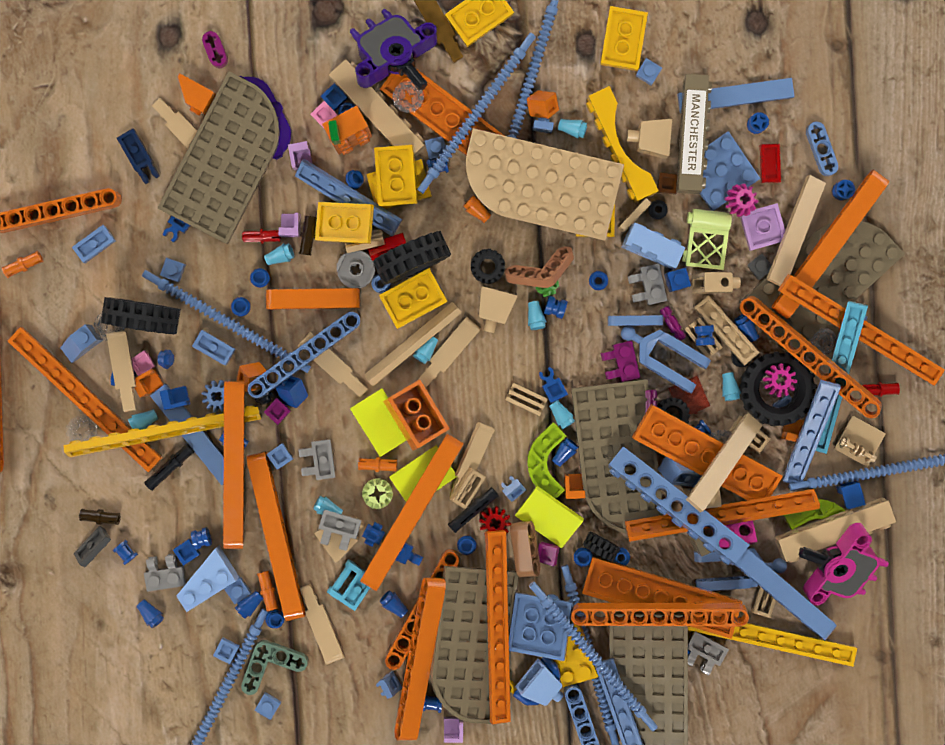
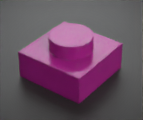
[264,398,291,425]
[538,542,560,567]

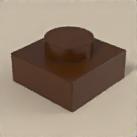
[657,173,677,195]

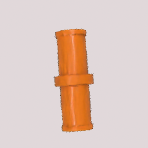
[2,251,44,278]
[358,457,398,472]
[257,571,278,611]

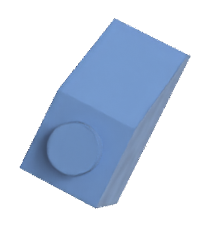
[60,324,103,363]
[658,457,702,487]

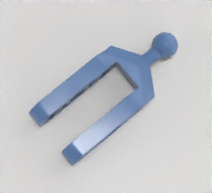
[621,326,711,394]
[694,548,787,591]

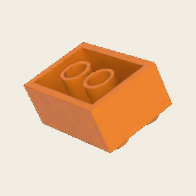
[322,105,372,155]
[383,379,450,451]

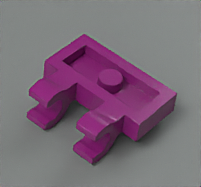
[600,341,640,382]

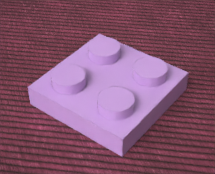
[740,203,785,251]

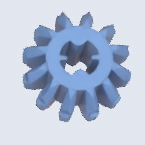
[202,380,224,412]

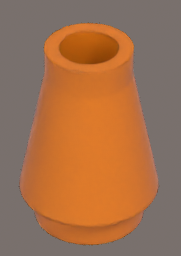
[463,195,491,223]

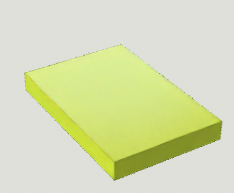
[350,388,407,457]
[389,444,457,502]
[515,486,584,548]

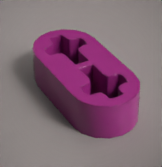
[202,31,228,69]

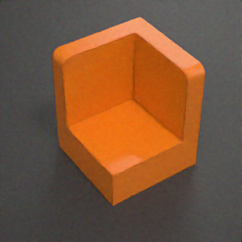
[526,90,559,119]
[236,362,269,392]
[134,369,164,398]
[781,419,805,442]
[564,474,585,499]

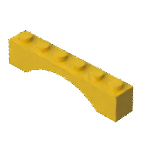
[586,86,659,203]

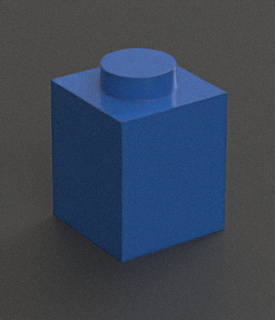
[664,268,691,293]

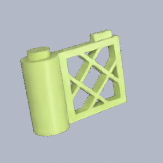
[682,209,732,270]

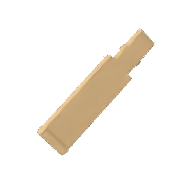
[152,98,197,148]
[417,317,481,388]
[106,330,136,412]
[297,332,368,397]
[449,422,495,498]
[300,584,345,665]

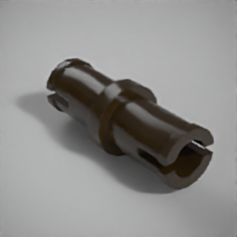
[299,215,317,256]
[79,509,121,525]

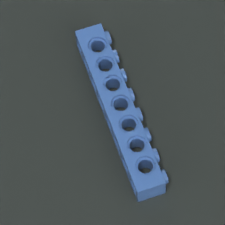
[608,446,750,565]

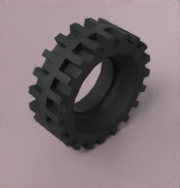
[373,231,451,285]
[101,297,181,335]
[739,352,817,426]

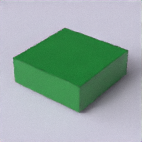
[328,120,341,145]

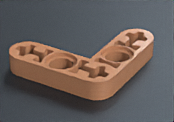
[504,247,574,288]

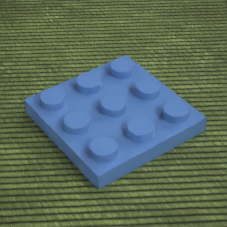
[700,131,761,211]
[509,592,573,661]

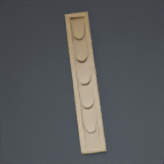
[766,175,826,286]
[364,302,461,386]
[686,413,762,513]

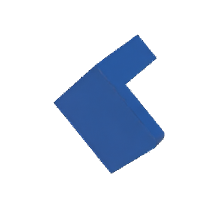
[276,376,308,408]
[159,386,191,410]
[836,481,866,509]

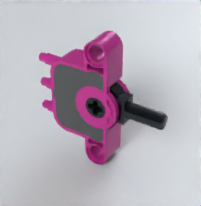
[798,522,889,606]

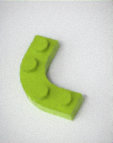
[527,422,566,499]
[783,499,845,530]

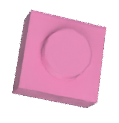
[311,101,338,128]
[132,350,156,376]

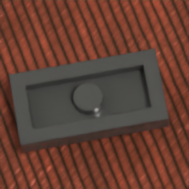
[74,526,111,567]

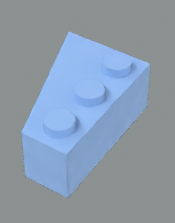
[621,223,685,270]
[176,545,240,612]

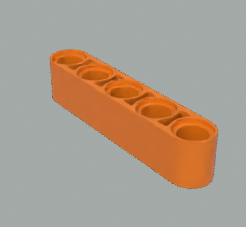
[266,288,360,310]

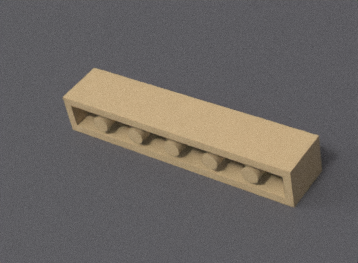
[329,59,425,157]
[774,497,896,562]

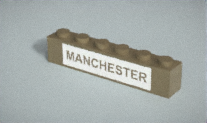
[676,74,712,194]

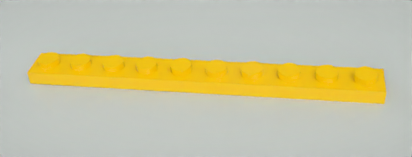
[63,406,262,458]
[688,623,857,667]

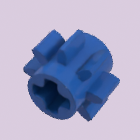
[362,522,385,547]

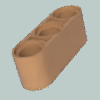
[510,521,541,577]

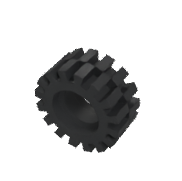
[471,249,505,284]
[657,397,691,423]
[583,531,620,562]

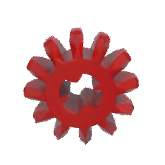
[479,506,511,535]

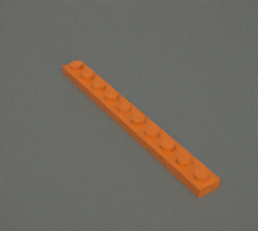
[778,274,945,386]
[7,327,163,472]
[625,489,820,542]
[485,530,511,725]

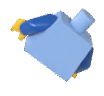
[510,657,563,706]

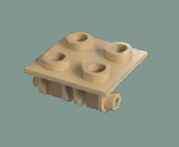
[834,415,886,467]

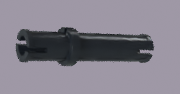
[144,443,195,491]
[448,487,499,533]

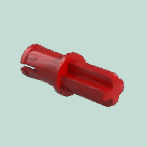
[242,229,281,244]
[860,382,900,397]

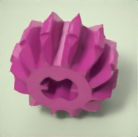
[724,184,759,217]
[763,364,797,397]

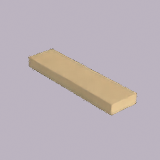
[694,295,760,366]

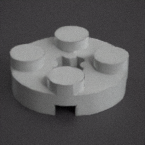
[336,251,375,288]

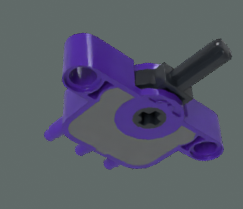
[350,9,437,90]

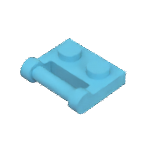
[327,559,370,611]

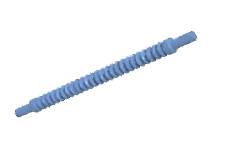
[507,0,559,139]
[417,33,536,194]
[142,270,311,373]
[789,454,945,491]
[561,564,620,745]
[529,581,658,731]
[191,608,269,745]

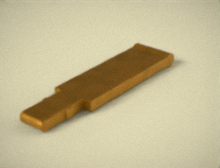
[413,0,464,63]

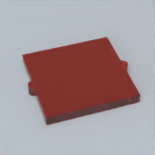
[668,376,710,414]

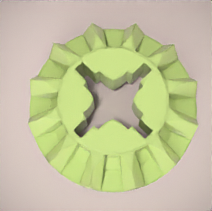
[362,478,393,509]

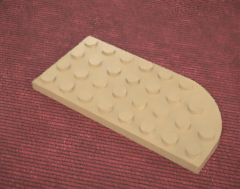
[466,128,624,241]

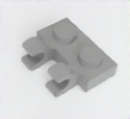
[628,264,667,305]
[299,439,336,480]
[318,509,362,551]
[144,553,186,592]
[688,631,729,676]

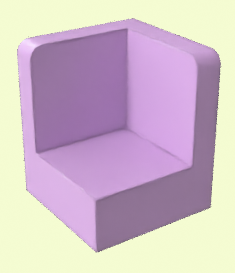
[288,141,313,170]
[279,213,301,237]
[444,717,463,743]

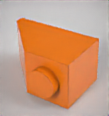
[178,73,216,116]

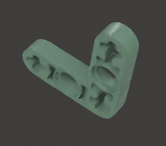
[241,640,309,695]

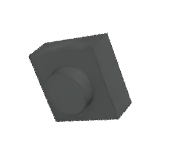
[747,254,772,280]

